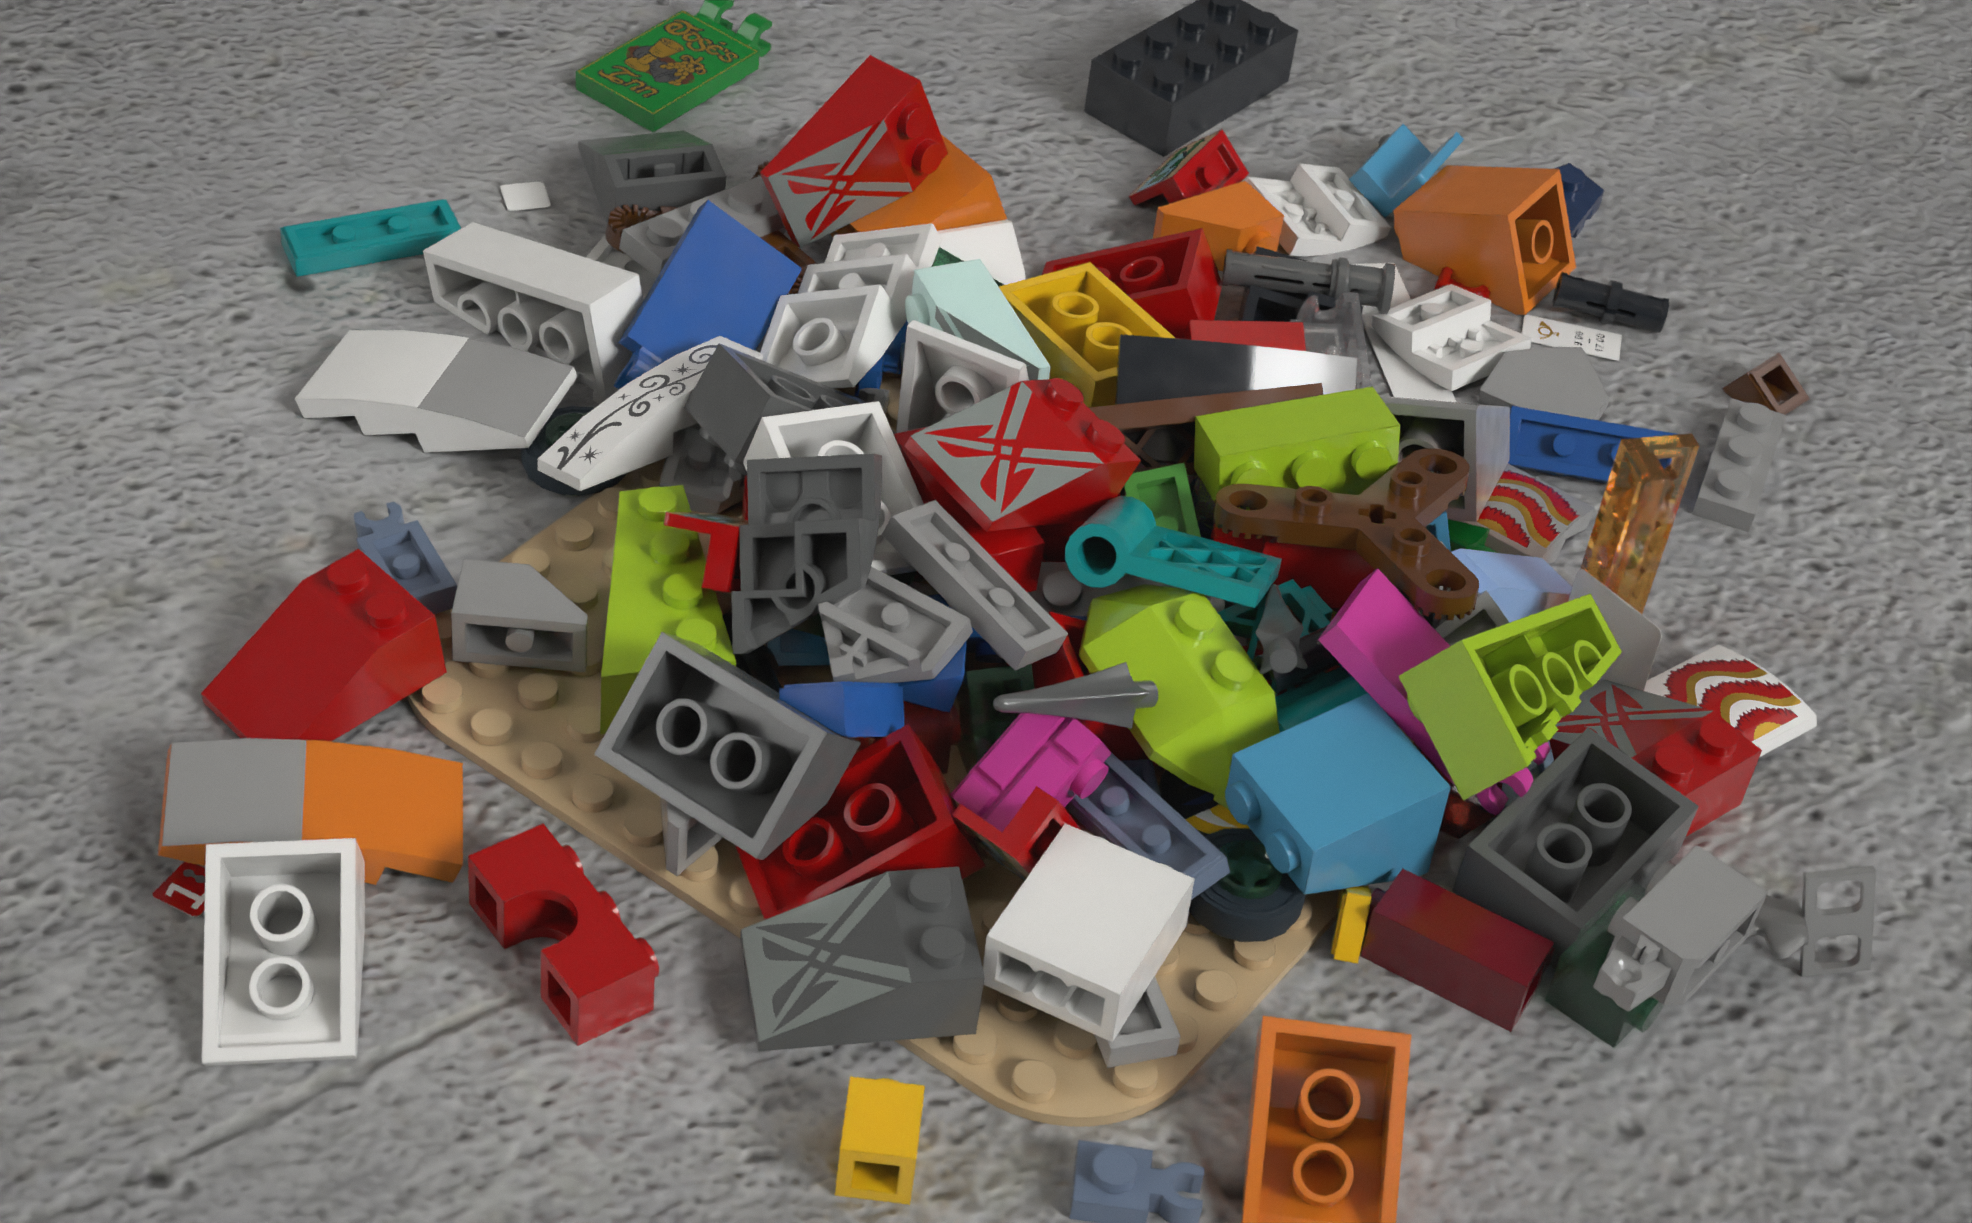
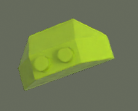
[1078,584,1280,809]

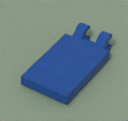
[614,200,802,389]

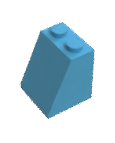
[1225,693,1451,895]

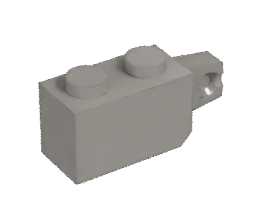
[1593,845,1768,1012]

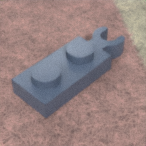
[354,502,457,614]

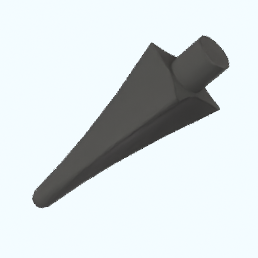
[1256,584,1308,674]
[993,662,1158,729]

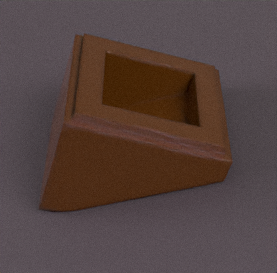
[1722,353,1809,415]

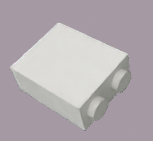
[983,823,1195,1042]

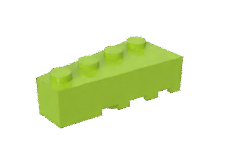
[600,485,736,734]
[1399,593,1622,801]

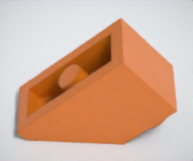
[1153,181,1284,272]

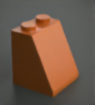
[830,134,1008,238]
[1393,165,1576,315]

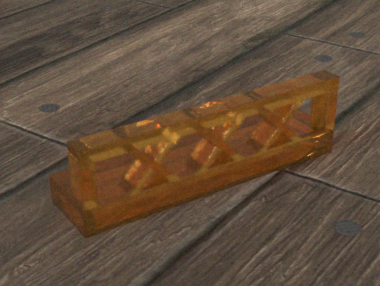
[1580,433,1700,614]

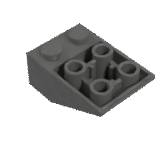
[578,130,726,223]

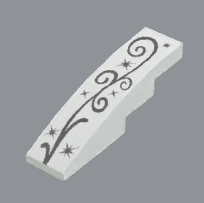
[538,336,763,491]

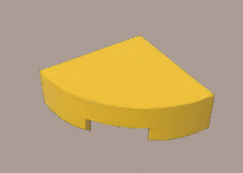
[1331,885,1371,964]

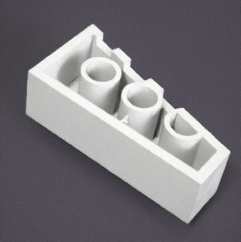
[423,222,643,404]

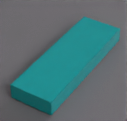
[280,199,462,277]

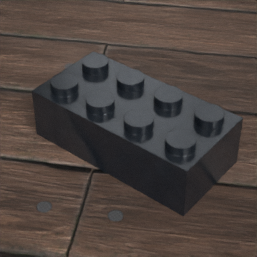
[1084,0,1299,157]

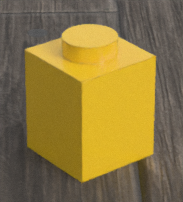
[835,1076,925,1205]

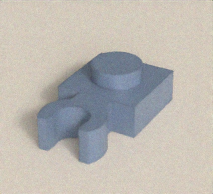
[1069,1140,1204,1223]

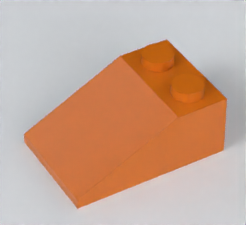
[1241,1016,1412,1223]

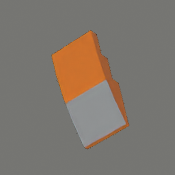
[158,738,463,885]

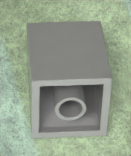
[1380,396,1510,522]

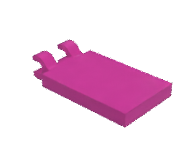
[1318,568,1551,815]

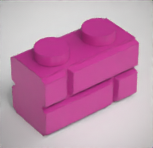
[950,713,1112,832]

